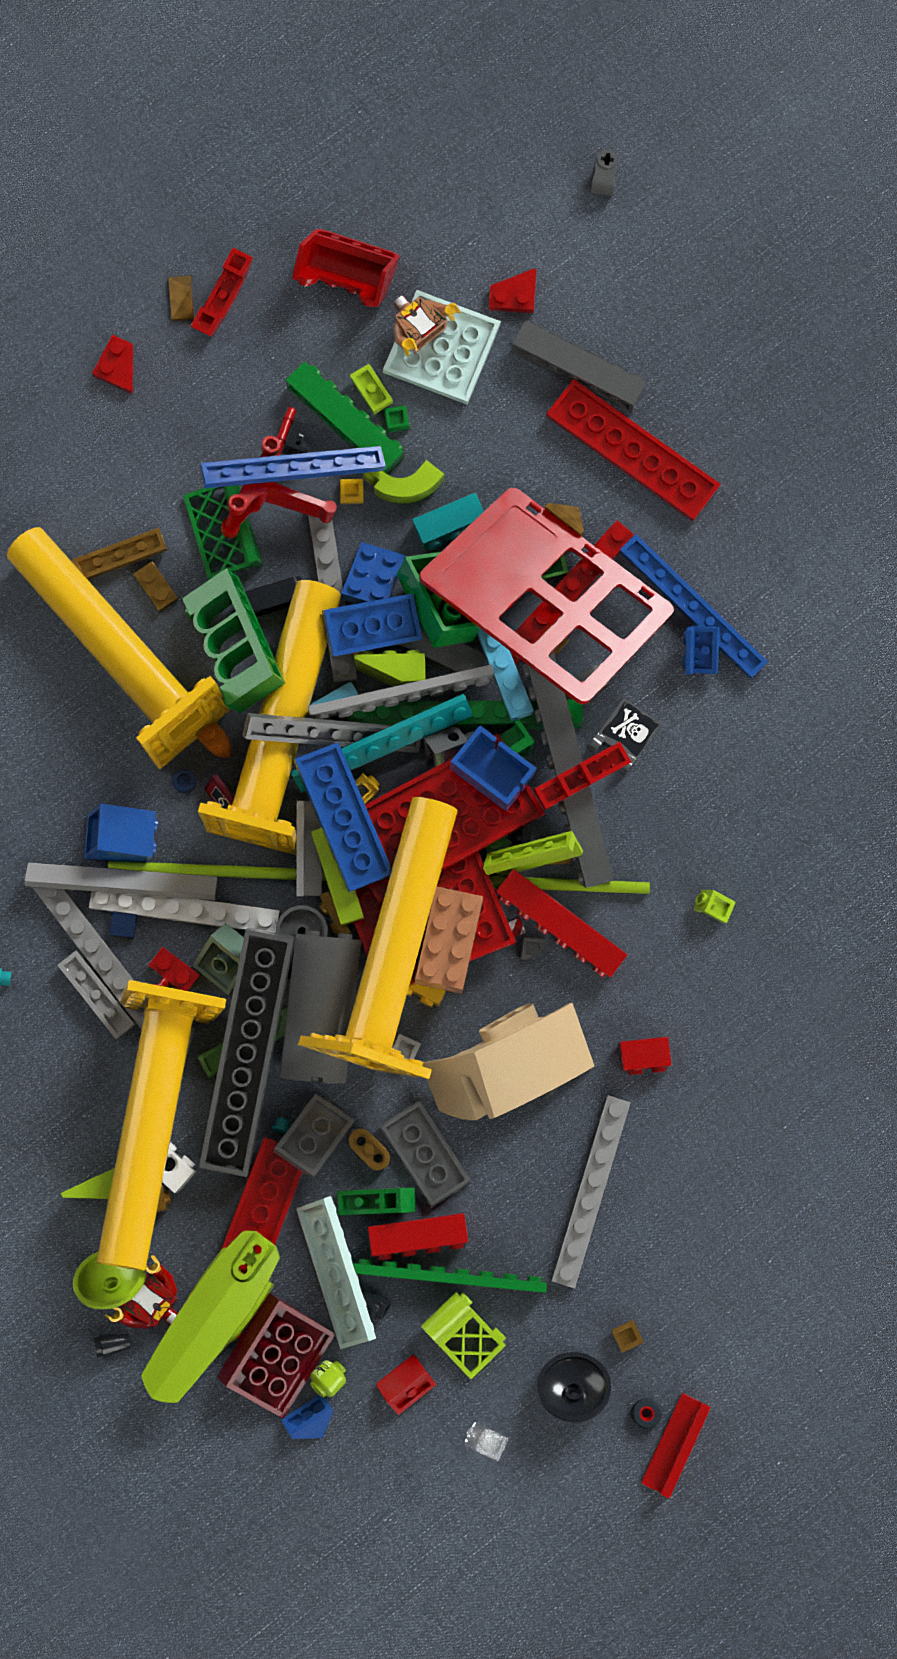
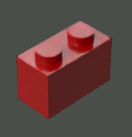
[619,1037,672,1076]

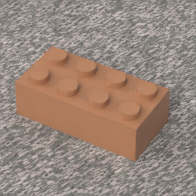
[415,887,483,994]

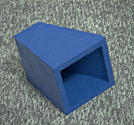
[84,804,158,862]

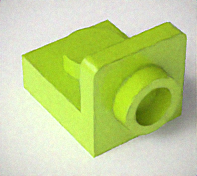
[693,889,736,923]

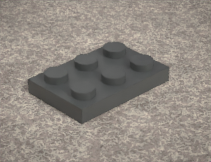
[273,1093,355,1179]

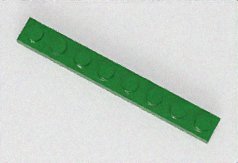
[353,1259,547,1293]

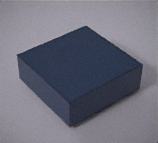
[109,911,138,939]

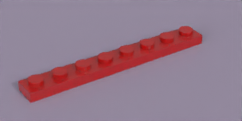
[510,520,634,666]

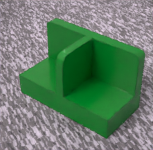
[500,719,535,758]

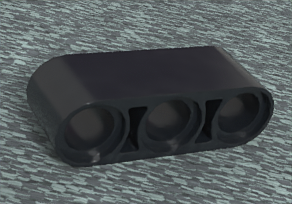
[245,576,302,617]

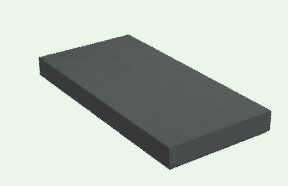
[379,1100,471,1208]

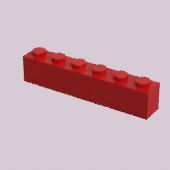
[496,869,628,978]

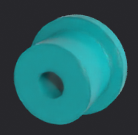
[0,968,11,986]
[271,1118,290,1135]

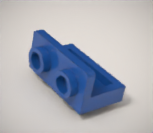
[682,626,720,674]

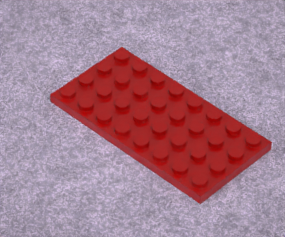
[365,734,545,905]

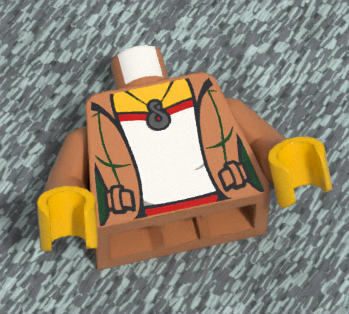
[393,296,461,356]

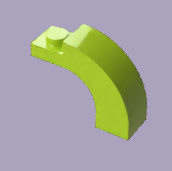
[363,460,444,504]

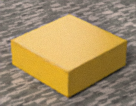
[340,479,364,504]

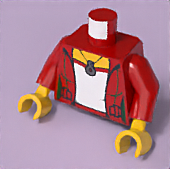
[105,1255,178,1329]

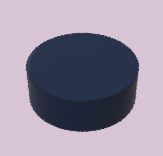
[172,769,197,794]

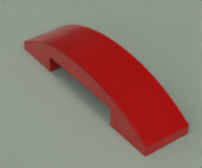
[191,247,253,337]

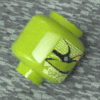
[310,1360,346,1398]

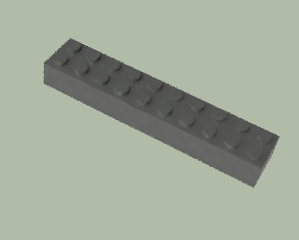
[199,928,295,1177]

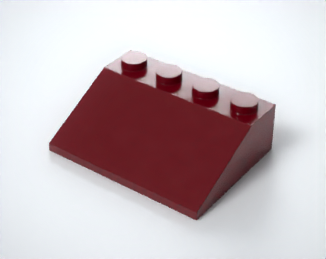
[217,1293,335,1418]

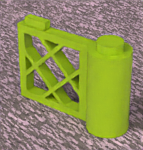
[421,1292,506,1379]

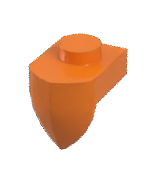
[196,722,232,758]

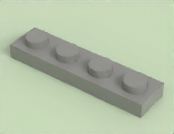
[58,950,136,1039]

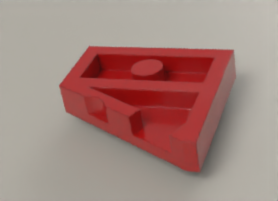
[489,269,537,313]
[92,334,134,394]

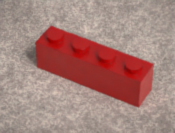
[368,1213,468,1260]

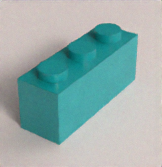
[412,492,484,550]

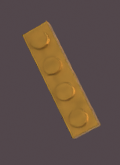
[72,527,168,580]

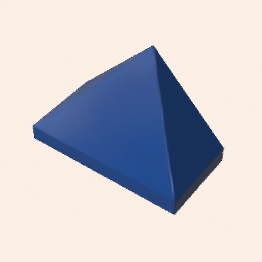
[282,1395,333,1439]

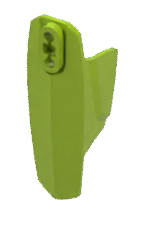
[141,1231,280,1403]

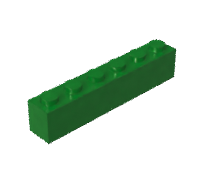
[286,361,404,475]

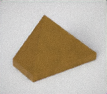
[169,275,194,321]
[545,503,584,537]

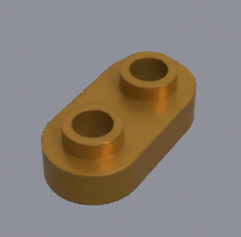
[349,1129,390,1170]

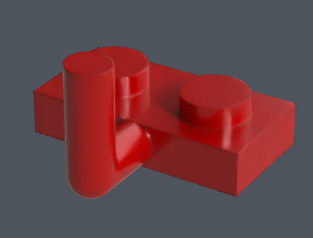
[148,947,200,991]

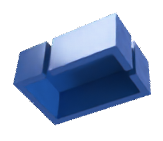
[450,726,537,811]

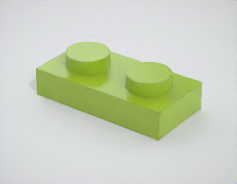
[350,364,393,415]

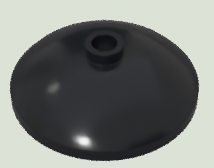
[537,1352,611,1422]

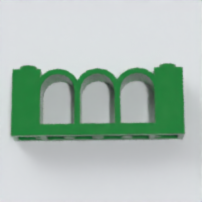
[182,568,285,714]

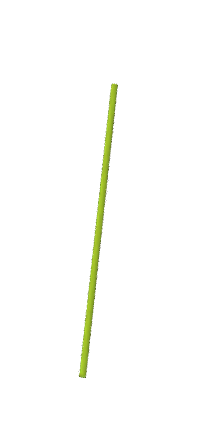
[108,861,650,894]

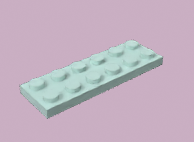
[296,1196,376,1349]

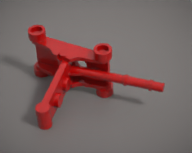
[221,407,337,538]

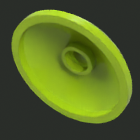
[73,1252,146,1309]

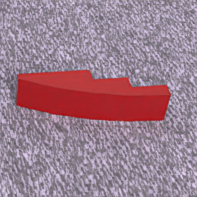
[533,742,631,810]

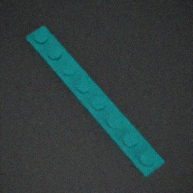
[291,694,473,793]

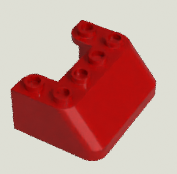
[292,229,399,307]

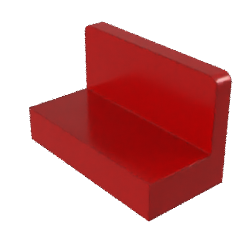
[376,1355,437,1415]

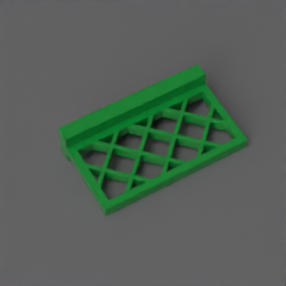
[183,485,263,580]

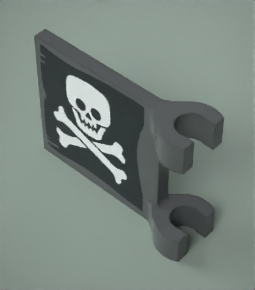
[587,698,662,775]

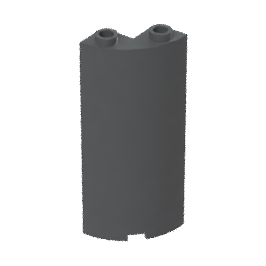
[280,930,361,1083]

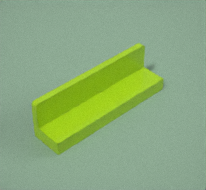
[483,831,583,876]

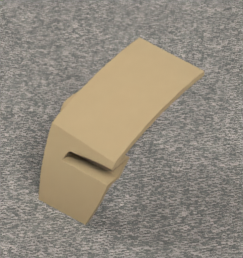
[423,1003,594,1120]

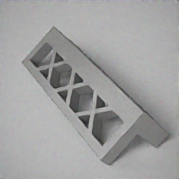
[296,801,322,896]

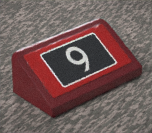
[205,774,234,809]

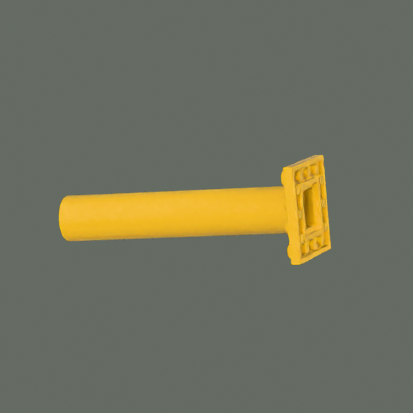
[7,527,230,770]
[198,580,341,855]
[298,797,458,1079]
[96,980,226,1271]

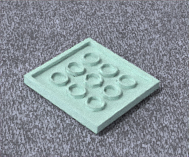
[383,290,501,405]

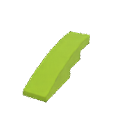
[311,828,364,926]

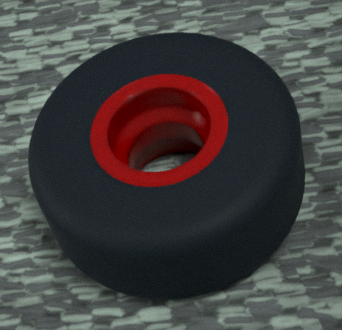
[632,1398,661,1429]

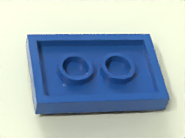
[341,542,405,604]

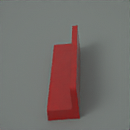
[641,1393,711,1499]

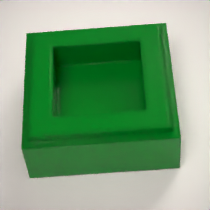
[384,405,410,433]

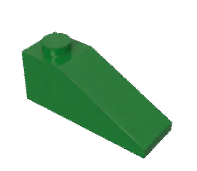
[337,1188,415,1215]

